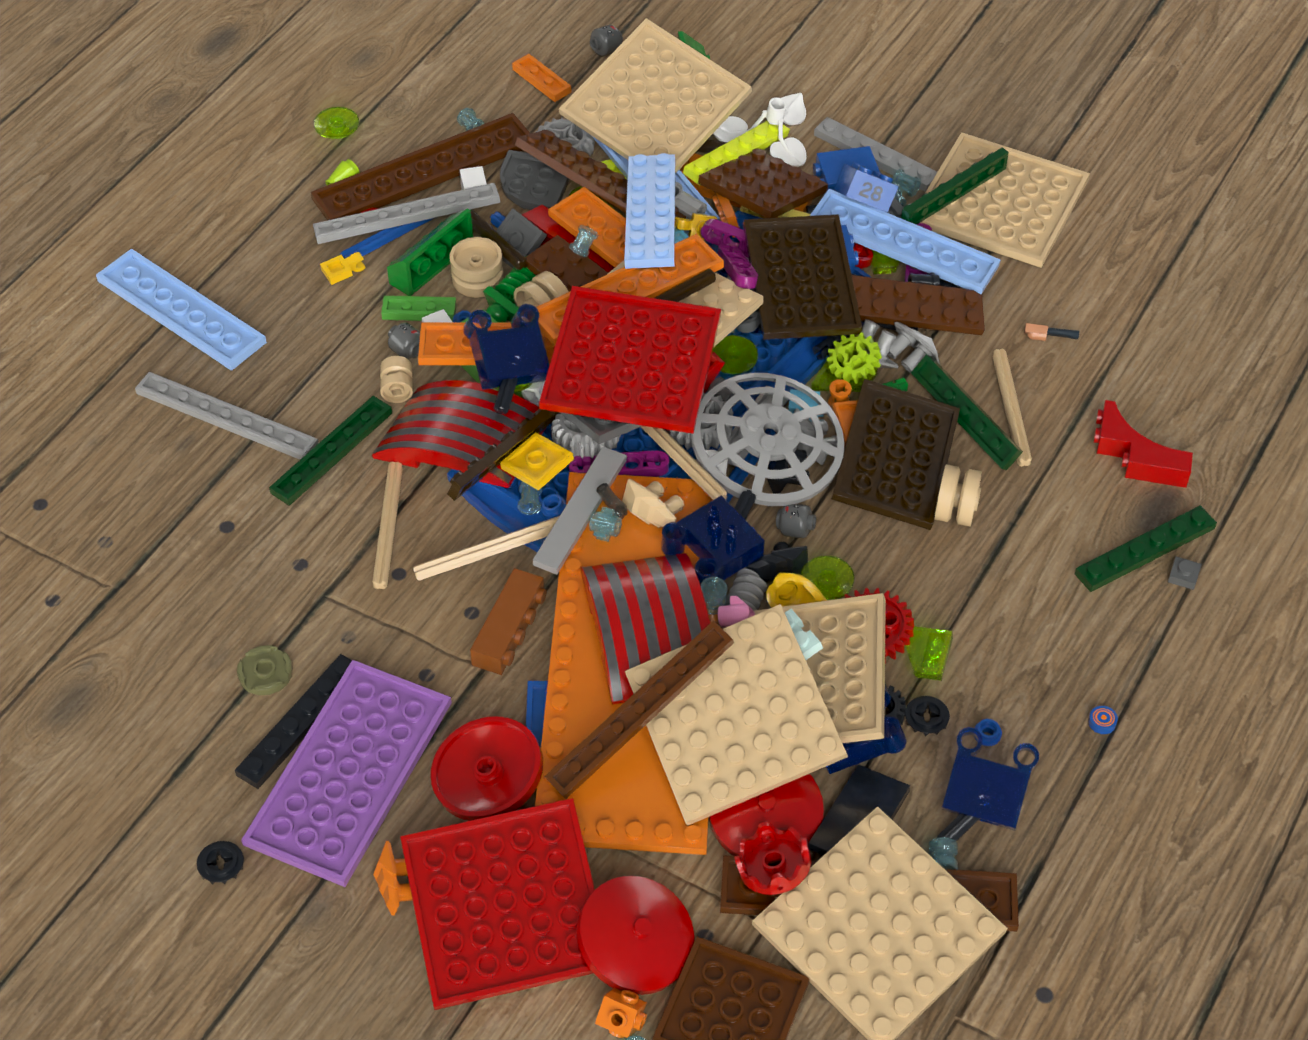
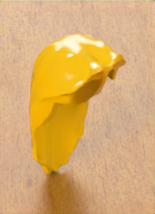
[766,573,827,608]

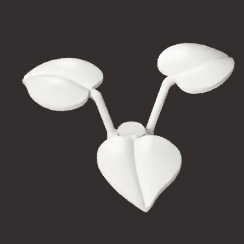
[713,93,806,167]

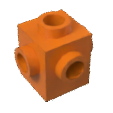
[595,988,647,1038]

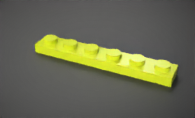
[683,121,790,186]

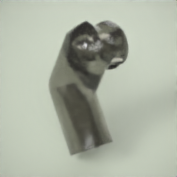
[596,483,628,521]

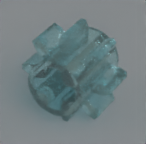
[589,507,622,542]

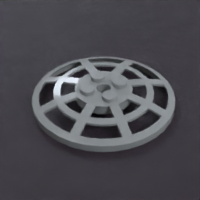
[691,373,844,506]

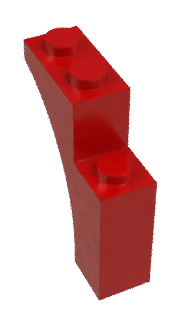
[1093,400,1193,488]

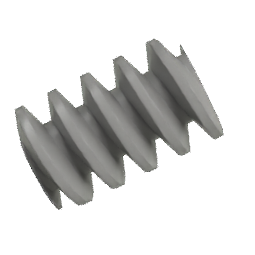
[723,568,767,611]

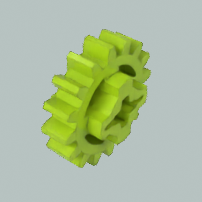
[827,332,882,384]

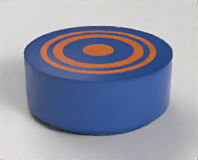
[1088,706,1118,734]

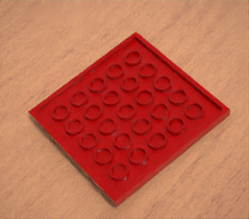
[539,286,721,434]
[400,798,595,1010]

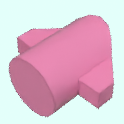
[718,596,755,628]

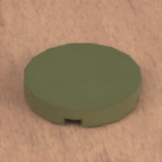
[237,645,293,695]

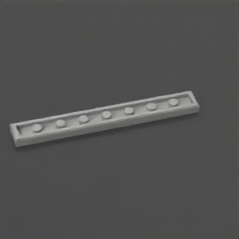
[313,183,500,244]
[135,372,319,459]

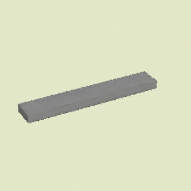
[533,447,626,575]

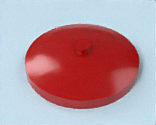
[431,716,543,821]
[709,774,824,856]
[577,876,695,995]

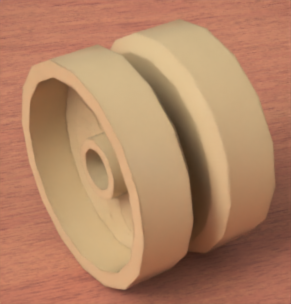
[449,237,504,298]
[514,271,568,316]
[935,464,982,527]

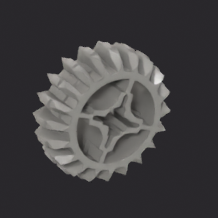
[536,117,595,156]
[666,392,734,450]
[551,414,621,459]

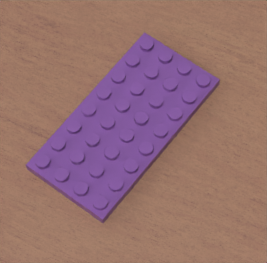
[241,660,452,887]

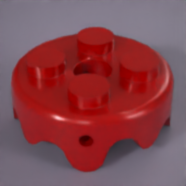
[734,821,811,895]

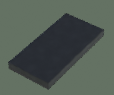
[808,765,910,856]

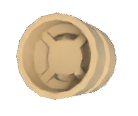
[380,356,413,403]

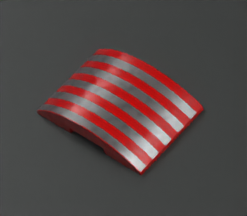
[372,380,546,488]
[581,553,710,705]

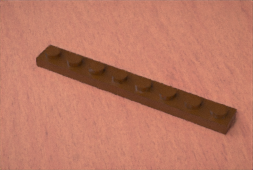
[545,620,734,799]

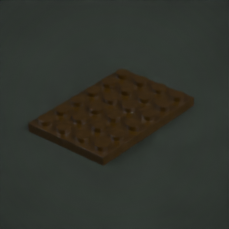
[743,214,862,340]
[831,379,960,530]

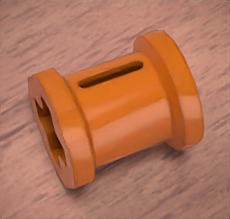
[828,379,852,406]

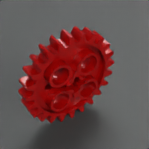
[844,588,914,664]

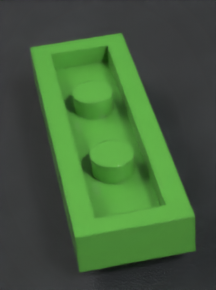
[381,296,457,321]

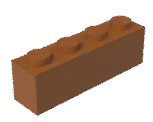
[470,568,547,675]

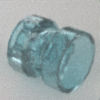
[701,577,727,615]
[929,837,958,870]

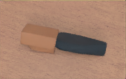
[1024,323,1079,341]

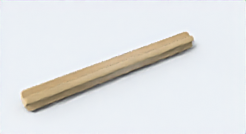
[992,348,1032,467]
[641,425,727,504]
[372,461,403,589]
[413,516,560,580]

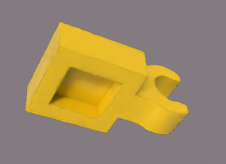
[675,213,717,240]
[320,252,366,285]

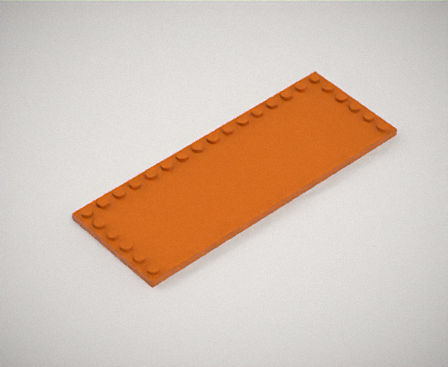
[535,472,724,855]

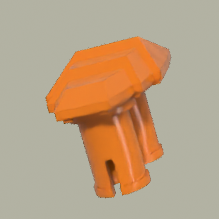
[373,841,413,915]

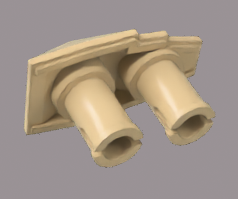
[622,479,684,531]

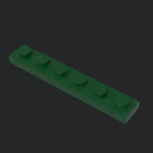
[901,147,1009,225]
[911,354,1023,471]
[269,396,393,506]
[1075,505,1217,592]

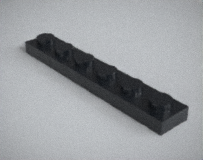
[235,654,352,789]

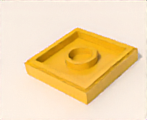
[500,432,574,491]

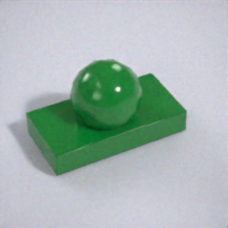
[483,286,524,323]

